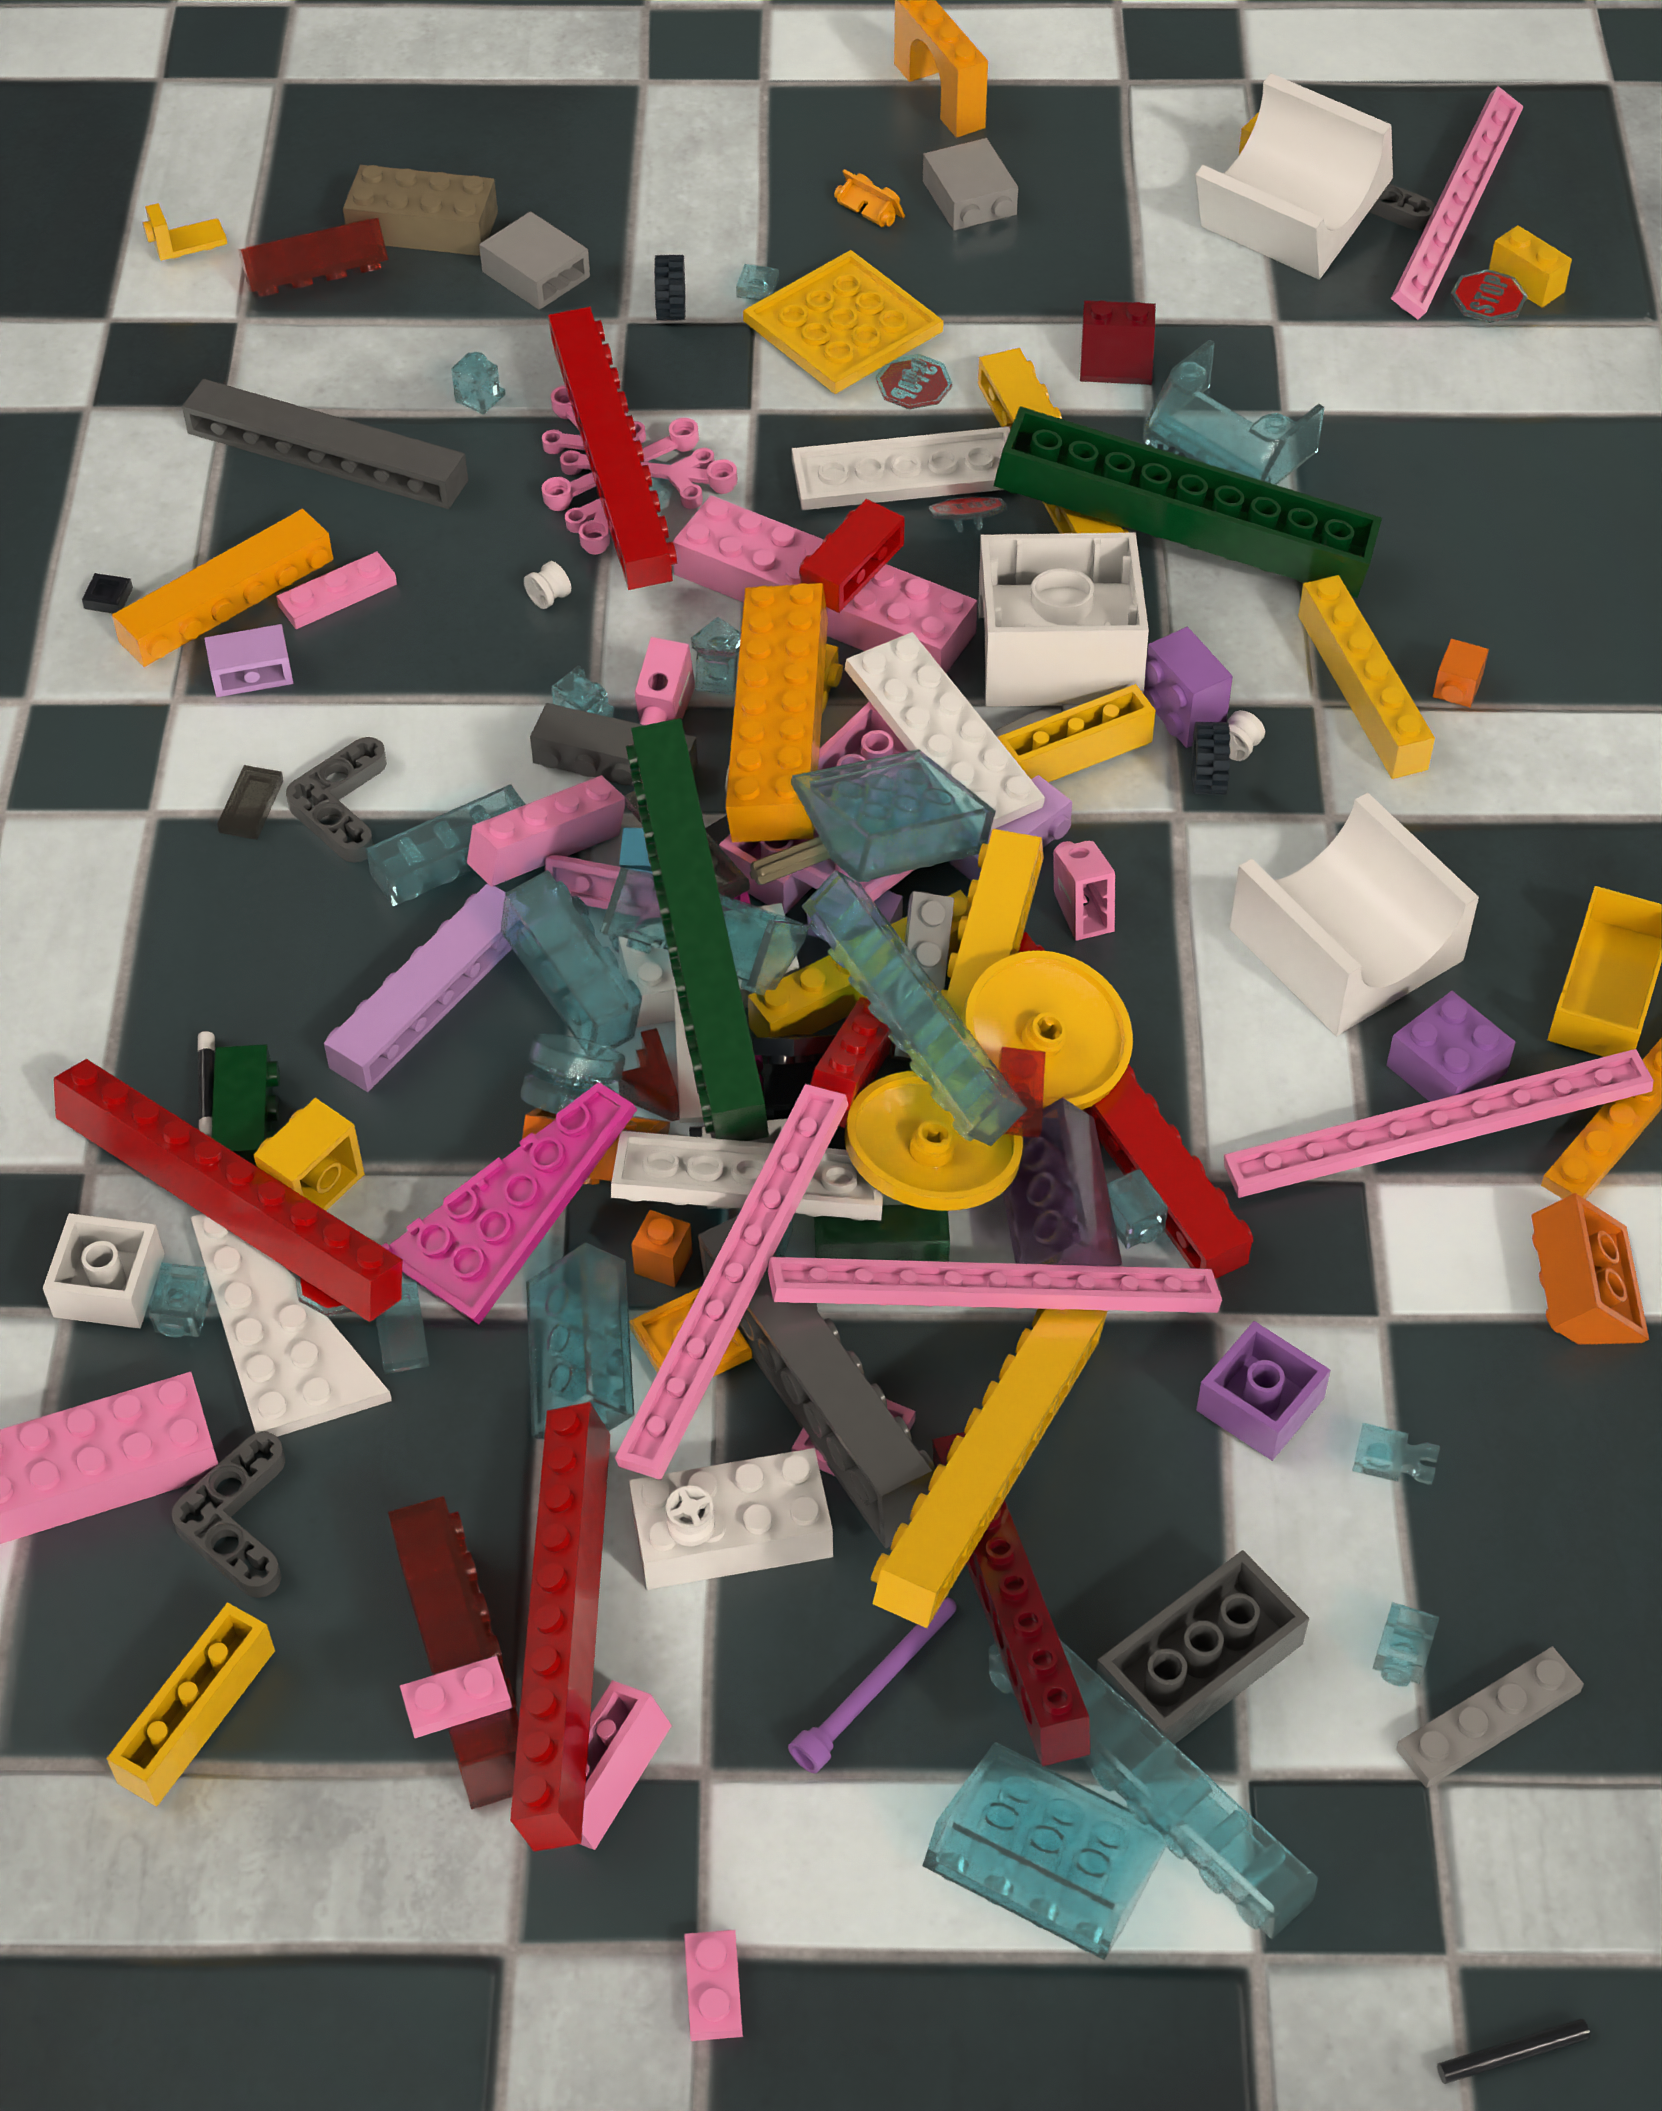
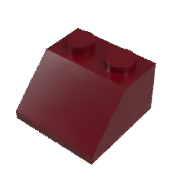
[1080,300,1156,385]

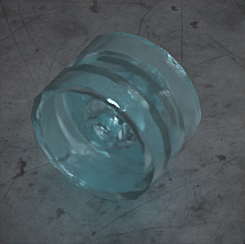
[520,1034,626,1114]

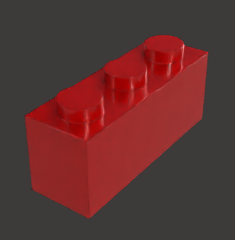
[799,499,905,613]

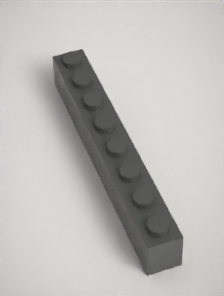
[182,379,468,509]

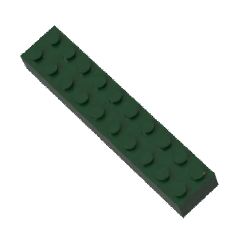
[993,406,1382,598]
[626,718,769,1141]

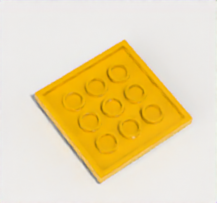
[743,250,944,394]

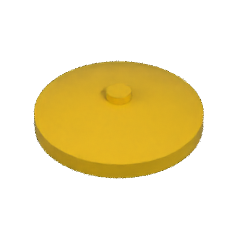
[961,951,1133,1114]
[845,1070,1023,1211]

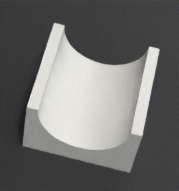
[1195,73,1393,280]
[978,532,1149,707]
[1230,792,1479,1037]

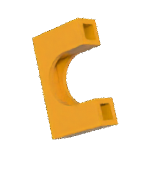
[894,0,988,138]

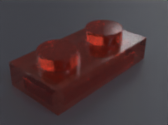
[995,1047,1045,1138]

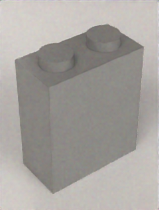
[923,138,1018,231]
[479,211,590,310]

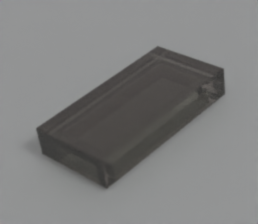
[217,765,284,840]

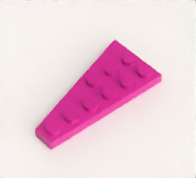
[382,1082,637,1325]

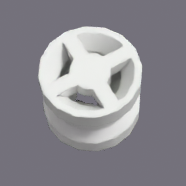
[524,561,571,609]
[1227,710,1265,761]
[666,1485,715,1547]

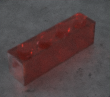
[238,218,388,297]

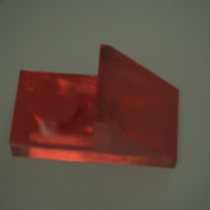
[618,1028,680,1121]

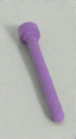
[788,1597,956,1774]

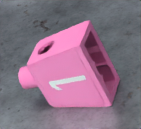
[635,637,695,725]
[1053,841,1115,941]

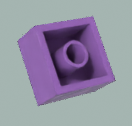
[1144,626,1233,748]
[1386,991,1516,1102]
[1196,1321,1331,1461]

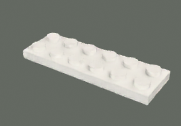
[792,426,1010,510]
[845,632,1045,837]
[611,1131,883,1221]

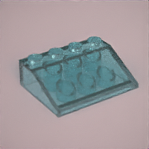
[791,749,996,883]
[922,1742,1173,1960]

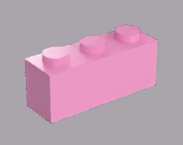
[581,1680,672,1850]

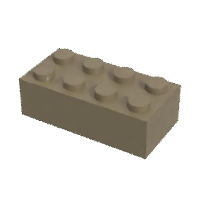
[343,165,498,256]

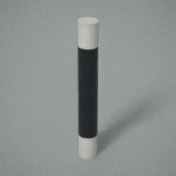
[198,1032,215,1137]

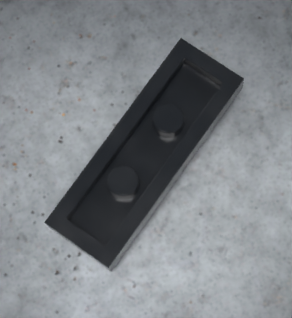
[753,1034,836,1064]

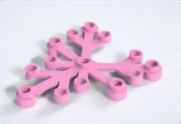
[542,386,738,555]

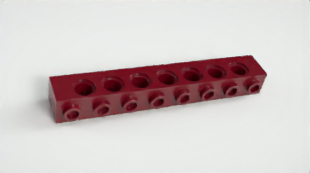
[932,1432,1090,1766]

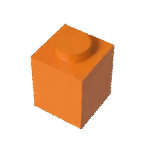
[1433,639,1489,708]
[631,1210,693,1288]

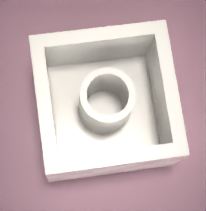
[43,1213,165,1328]

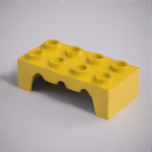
[1547,886,1662,1057]

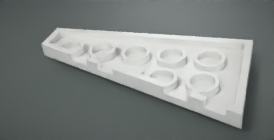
[190,1214,392,1437]

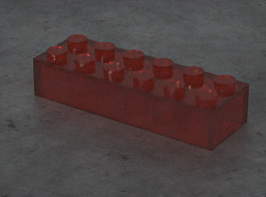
[388,1496,519,1810]

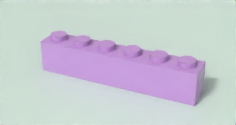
[324,883,530,1092]

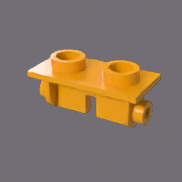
[834,169,905,227]

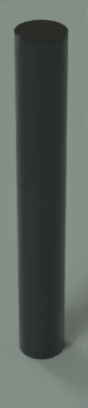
[1437,2018,1590,2084]

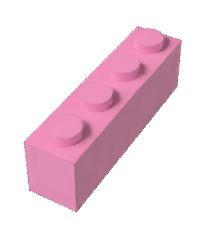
[467,775,626,887]

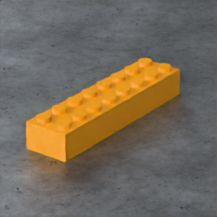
[725,583,828,843]

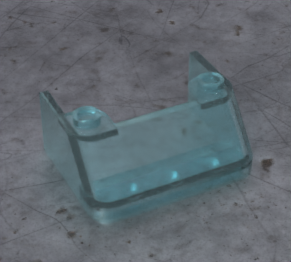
[1143,339,1325,485]
[600,867,810,995]

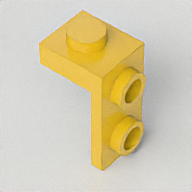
[142,203,227,261]

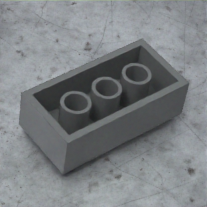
[1094,1550,1309,1756]

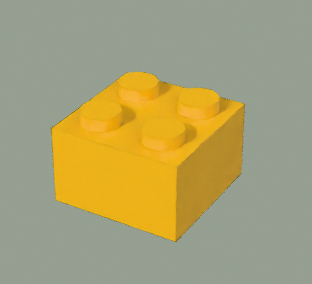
[253,1097,365,1211]

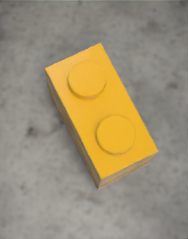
[1489,225,1572,308]

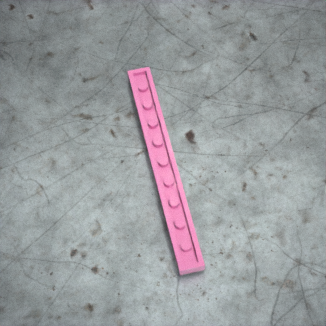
[1391,86,1524,320]
[1224,1049,1654,1198]
[615,1084,848,1480]
[767,1257,1222,1313]

